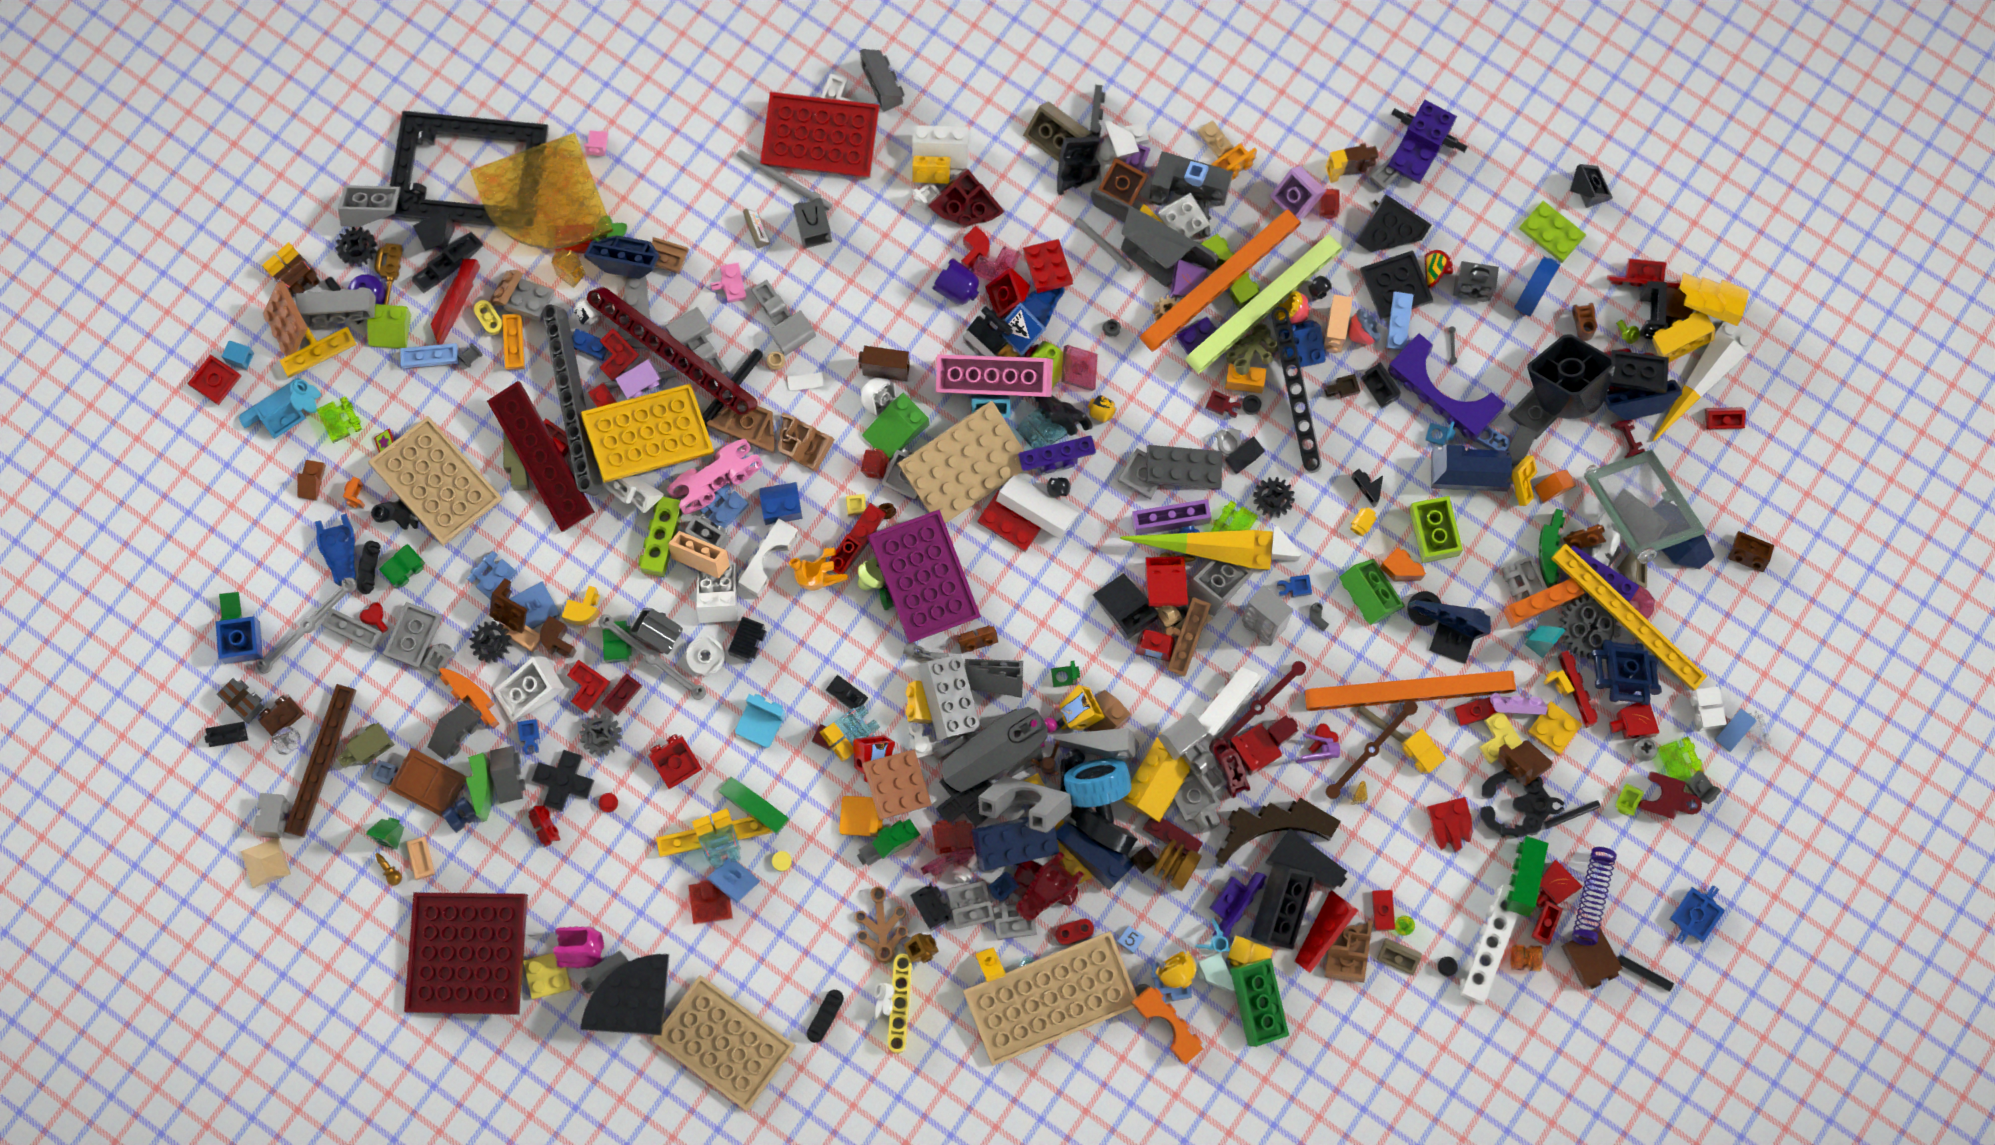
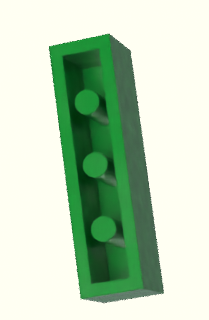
[1505,836,1549,917]

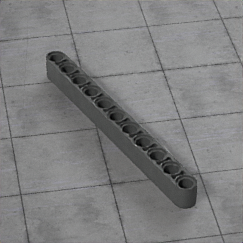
[542,304,602,496]

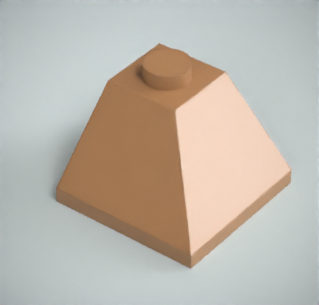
[1087,690,1131,732]

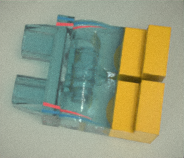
[819,705,880,762]
[691,808,741,869]

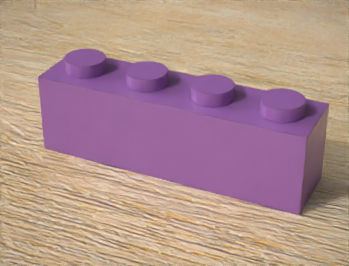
[1131,499,1211,536]

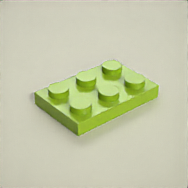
[1519,201,1587,263]

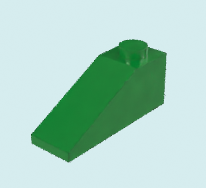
[366,817,404,849]

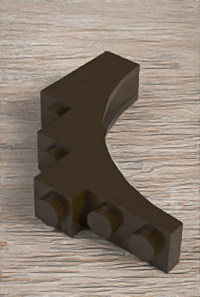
[1215,798,1341,868]

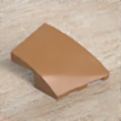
[778,412,835,472]
[1325,921,1373,983]

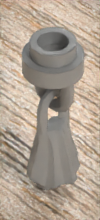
[903,643,949,660]

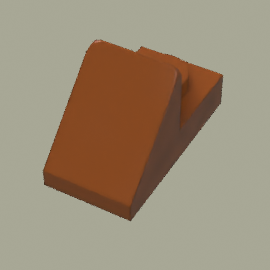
[297,460,326,501]

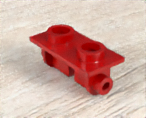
[528,806,561,847]

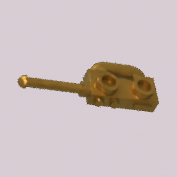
[374,243,403,305]

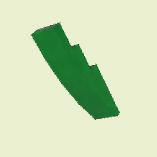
[718,777,789,835]

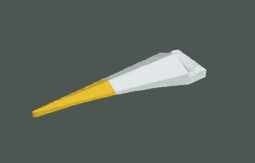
[1653,321,1758,441]

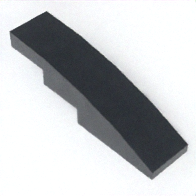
[412,232,483,293]

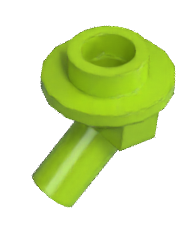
[1616,319,1640,344]

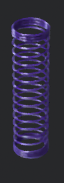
[1572,847,1617,946]

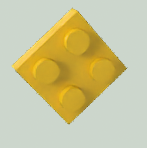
[1527,701,1582,755]

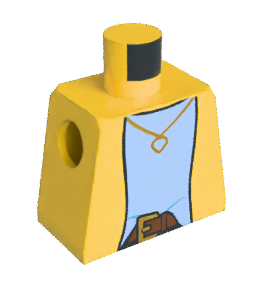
[1057,685,1105,731]

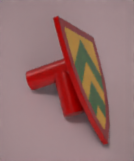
[1424,250,1453,289]

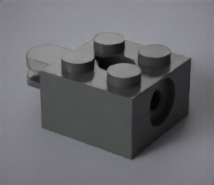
[1453,261,1499,302]

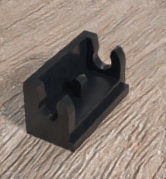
[1361,362,1401,409]

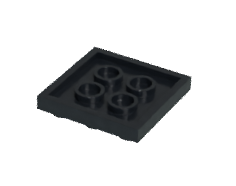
[1360,250,1433,320]

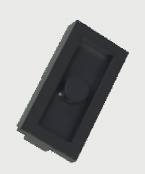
[826,675,869,713]

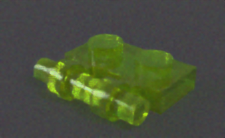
[316,397,362,443]
[1210,500,1258,532]
[1658,736,1704,781]

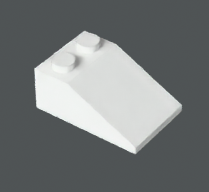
[493,657,565,722]

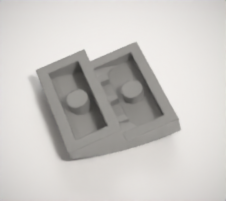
[947,880,995,929]

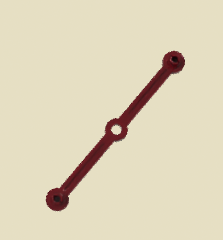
[1209,661,1306,753]

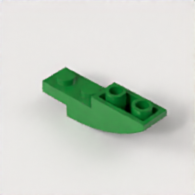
[1538,508,1565,588]

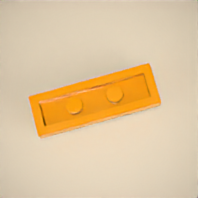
[502,314,525,370]

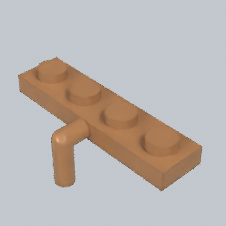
[1165,597,1212,676]

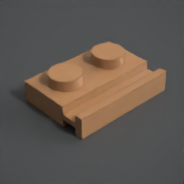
[652,237,689,274]
[489,270,523,306]

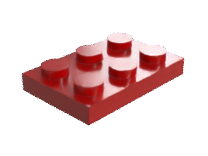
[1023,239,1073,293]
[978,490,1042,552]

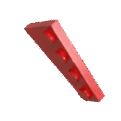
[1294,890,1358,973]

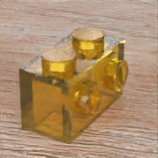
[551,249,586,288]

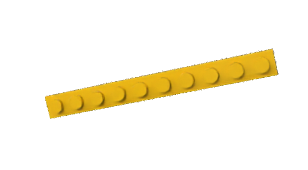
[1551,544,1707,691]

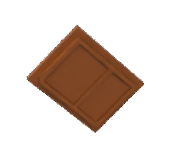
[388,748,467,818]

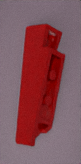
[430,259,480,345]

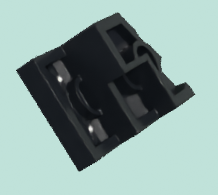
[1057,137,1101,195]

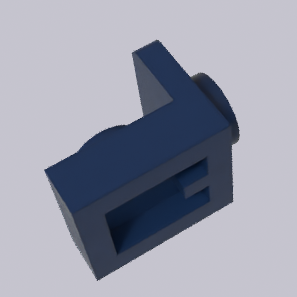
[988,871,1020,902]

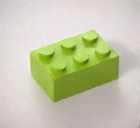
[1409,496,1463,563]

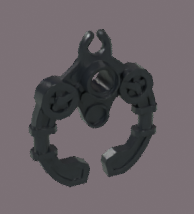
[1481,769,1564,838]

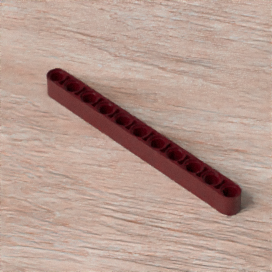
[587,287,757,415]

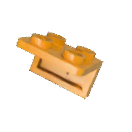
[1211,143,1257,180]
[839,796,883,837]

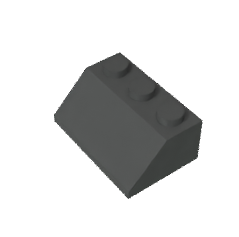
[860,49,905,112]

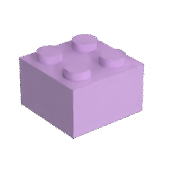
[1270,166,1326,220]
[615,359,662,399]

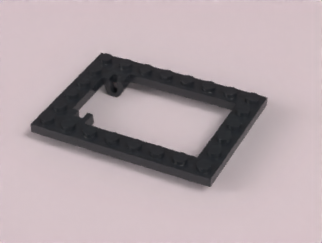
[389,111,549,230]

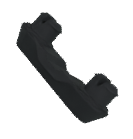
[357,540,381,594]
[807,989,844,1043]

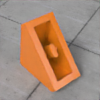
[1534,470,1577,504]

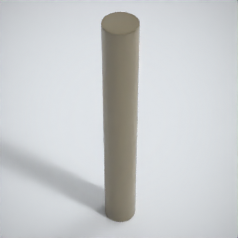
[1357,706,1407,743]

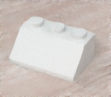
[912,125,969,170]

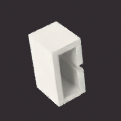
[1690,687,1727,731]

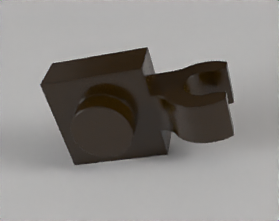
[1324,374,1360,398]

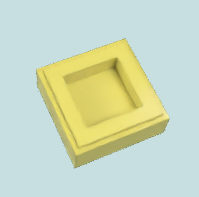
[846,494,866,516]

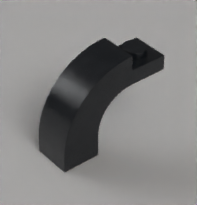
[1070,806,1138,855]

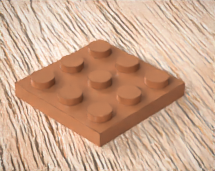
[263,281,308,357]
[862,749,932,820]

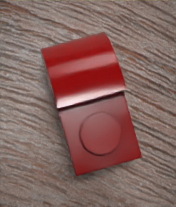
[961,225,990,269]

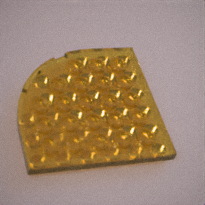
[470,133,613,249]

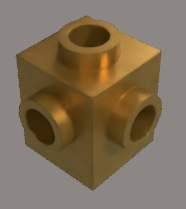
[903,933,939,963]

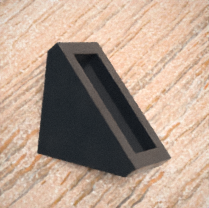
[1224,436,1265,474]

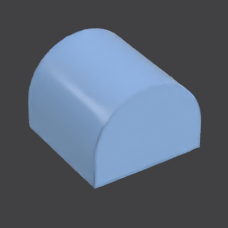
[1184,161,1209,186]

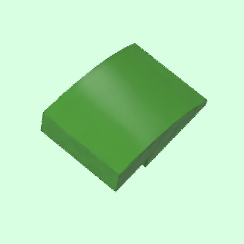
[466,753,494,822]

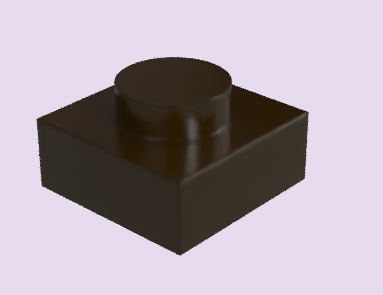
[1130,846,1157,874]

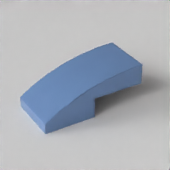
[1715,708,1757,752]

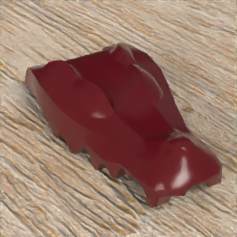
[1016,852,1084,921]
[1013,860,1078,906]

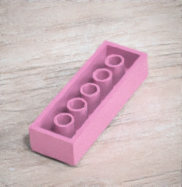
[936,354,1053,397]

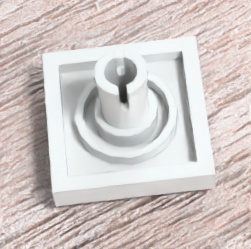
[1159,193,1210,237]

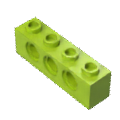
[638,497,682,577]

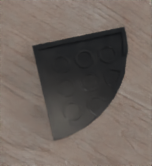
[580,954,670,1036]

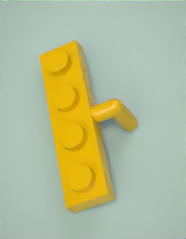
[279,327,357,378]

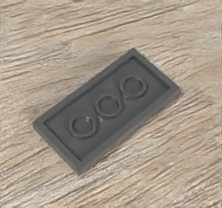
[1146,445,1222,490]

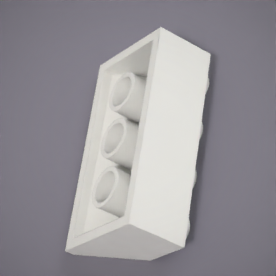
[1196,667,1262,743]

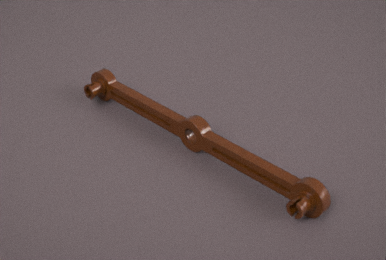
[1325,700,1418,799]

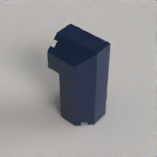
[1431,445,1512,492]

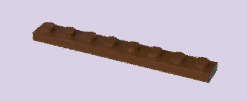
[284,684,356,838]

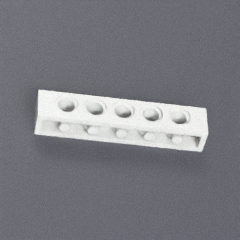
[1458,883,1518,1005]

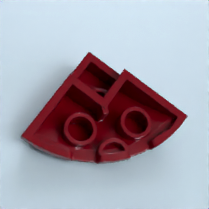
[928,168,1005,225]

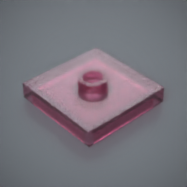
[1061,345,1098,391]

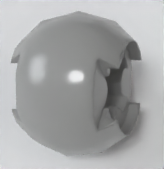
[1633,737,1658,761]

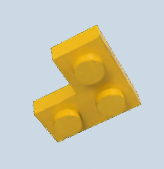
[1511,455,1538,506]

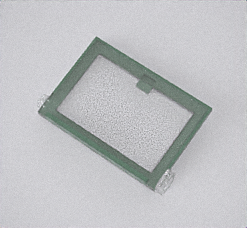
[1584,450,1706,564]

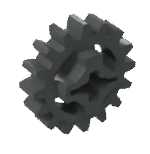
[579,714,623,757]

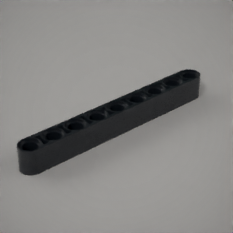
[1272,307,1322,473]

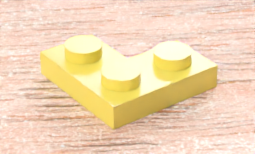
[1478,712,1522,764]

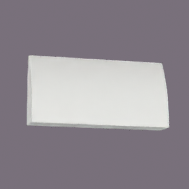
[996,476,1080,539]

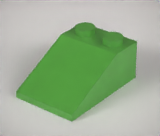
[862,392,929,462]

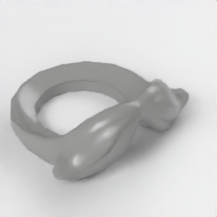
[1214,428,1242,455]

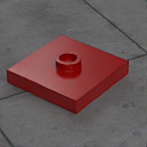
[187,354,241,406]

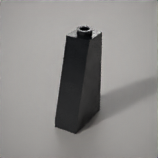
[1265,829,1348,890]

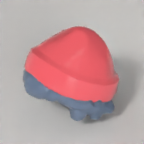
[1348,309,1381,345]

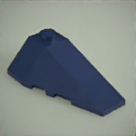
[1056,821,1134,890]

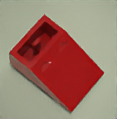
[1145,556,1188,607]

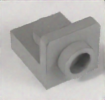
[423,643,456,675]

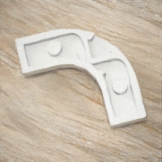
[1098,123,1149,181]

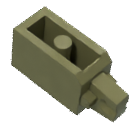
[337,722,395,768]

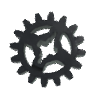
[335,227,377,267]
[1253,477,1295,518]
[469,621,512,663]

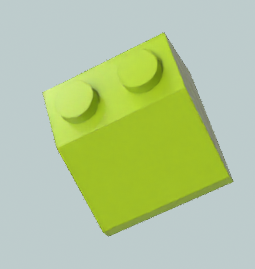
[367,304,411,349]

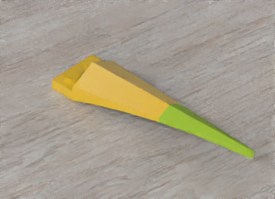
[1120,530,1273,570]

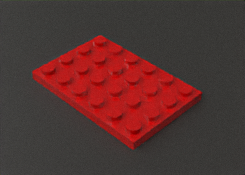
[760,92,880,178]

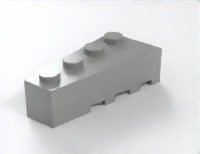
[296,287,376,329]

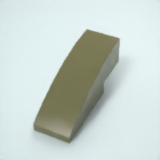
[503,431,529,491]

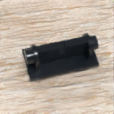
[205,721,248,747]

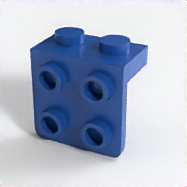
[1281,320,1326,369]

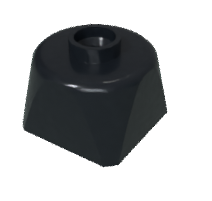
[1527,334,1616,419]

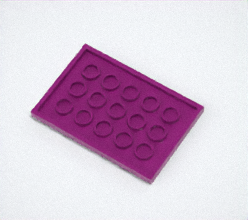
[868,509,981,644]

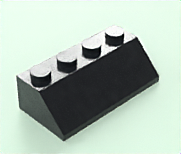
[1250,861,1317,949]

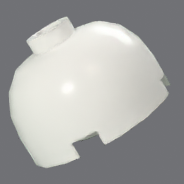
[861,378,897,416]

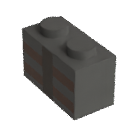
[216,678,265,724]

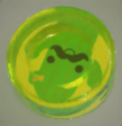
[1395,915,1415,936]

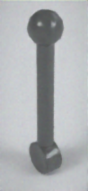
[1449,326,1457,365]

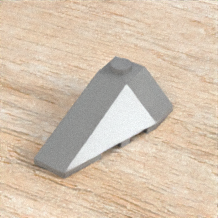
[1053,728,1139,760]

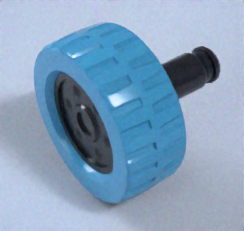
[1064,758,1132,824]

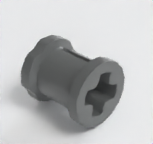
[457,343,483,368]

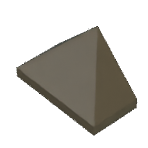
[1617,551,1647,588]

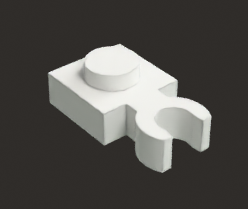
[909,723,933,759]

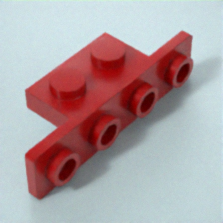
[1607,258,1681,289]

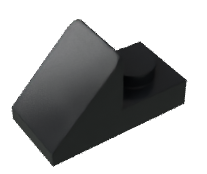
[1351,468,1383,507]

